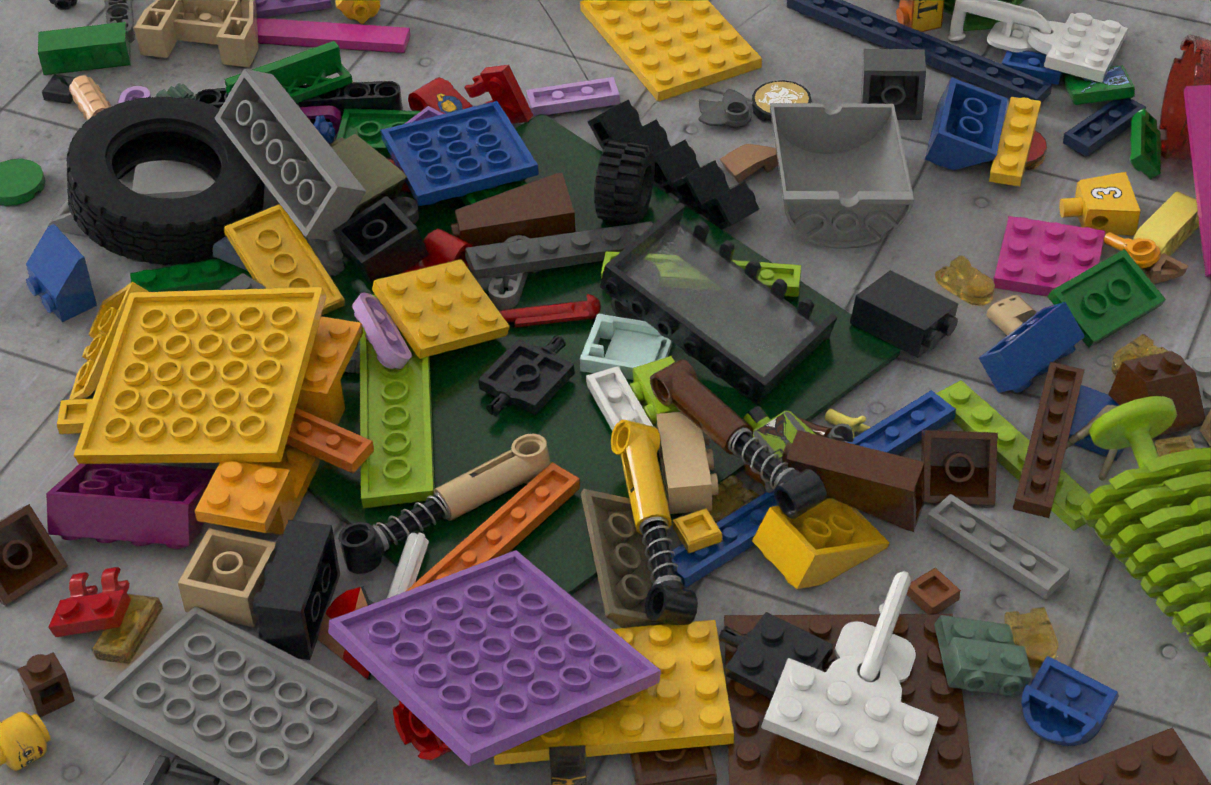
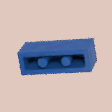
[979,302,1085,393]

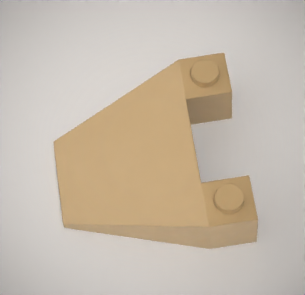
[134,0,259,67]

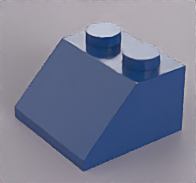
[26,224,97,322]

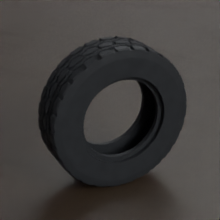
[66,96,265,265]

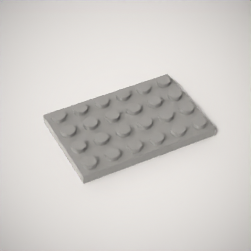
[92,606,377,785]

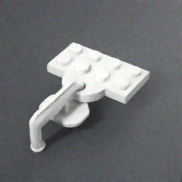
[948,0,1128,83]
[761,571,939,785]

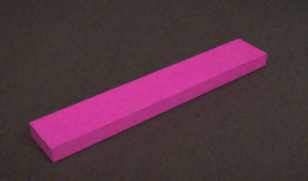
[257,18,410,53]
[1184,85,1211,277]

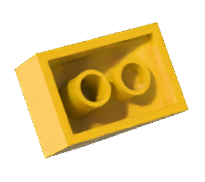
[752,498,890,589]

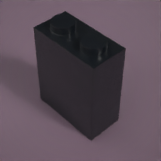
[850,270,959,358]

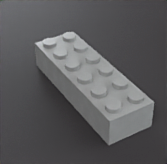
[215,68,366,242]

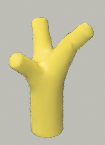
[825,409,871,438]

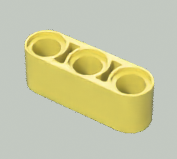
[1133,191,1199,256]

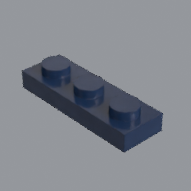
[1063,98,1146,157]

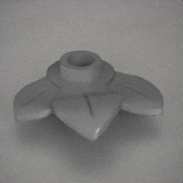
[698,89,752,128]

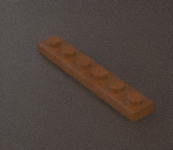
[1013,362,1084,518]

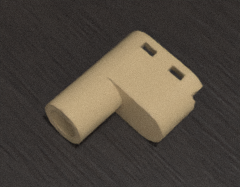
[986,295,1036,336]

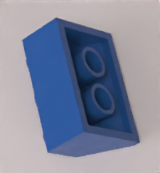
[925,77,1008,170]

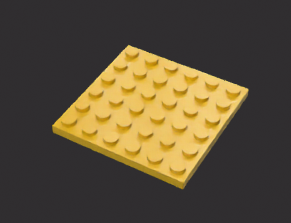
[73,287,326,464]

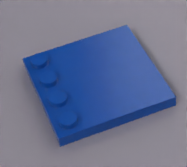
[381,101,539,206]

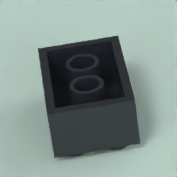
[253,520,340,660]

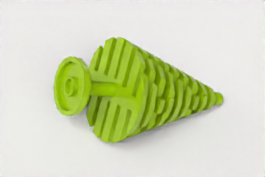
[1079,396,1211,669]

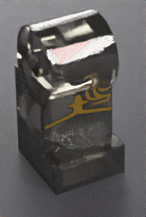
[549,745,587,785]

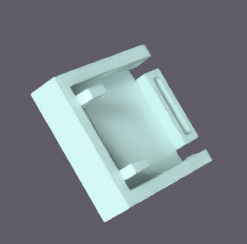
[580,314,673,380]

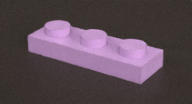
[526,77,620,117]

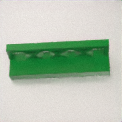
[224,41,353,103]

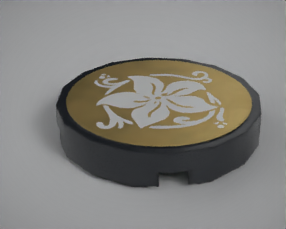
[752,80,812,121]

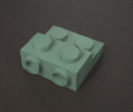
[934,615,1033,696]

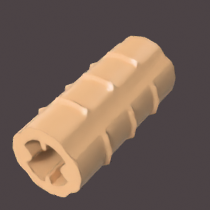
[69,75,111,120]

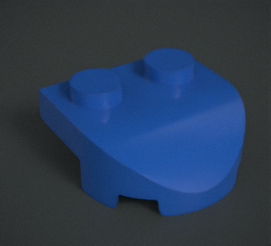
[1021,656,1119,746]

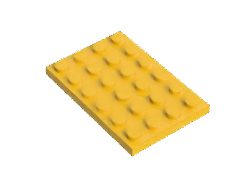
[580,0,762,102]
[494,620,734,765]

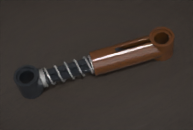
[650,359,827,519]

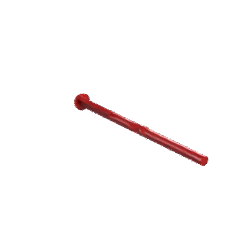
[499,294,601,327]

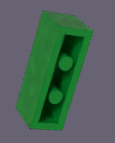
[38,22,131,75]

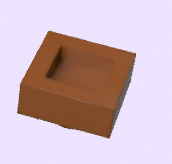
[907,568,961,614]

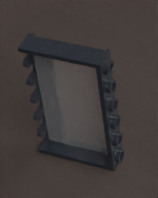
[600,202,837,406]

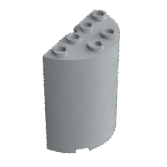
[770,103,914,249]

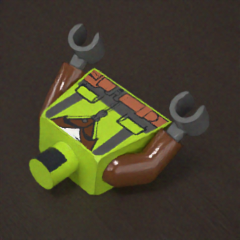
[743,406,854,493]

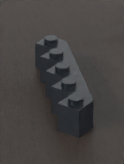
[587,99,760,230]

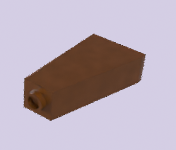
[451,173,576,247]
[782,430,925,532]

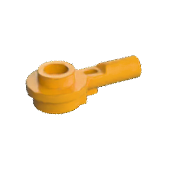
[1104,232,1161,269]

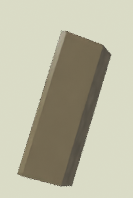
[581,489,664,628]

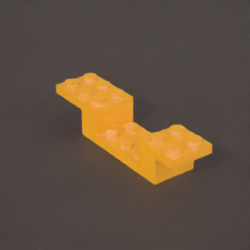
[195,317,363,534]

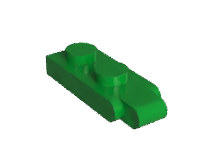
[1130,108,1161,180]

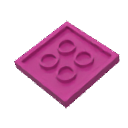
[993,216,1105,296]

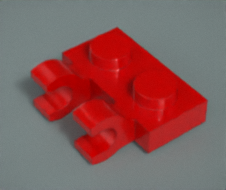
[464,64,534,124]
[48,567,131,637]

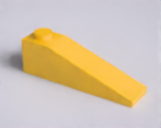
[69,282,149,400]

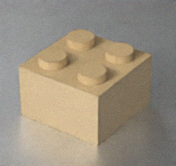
[178,528,276,627]

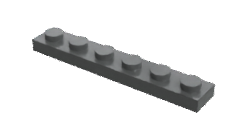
[465,221,661,279]

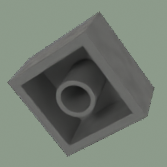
[861,49,926,120]

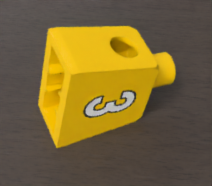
[1059,172,1140,236]

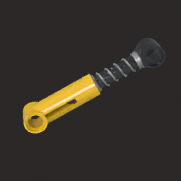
[611,420,698,625]

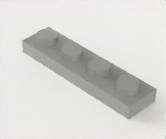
[927,494,1070,600]

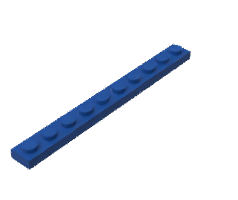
[671,390,956,588]

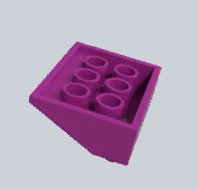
[46,463,216,549]

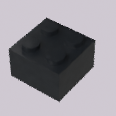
[333,196,429,287]

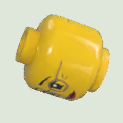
[0,711,51,771]

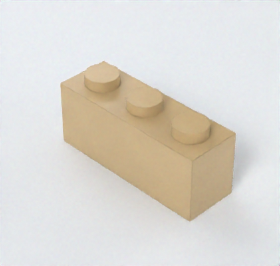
[656,412,719,514]

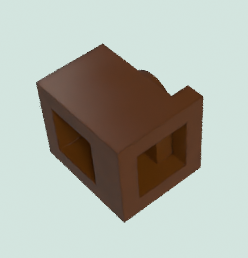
[17,652,75,718]

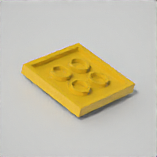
[372,259,510,359]

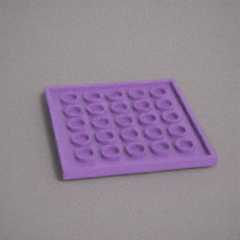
[328,550,661,767]

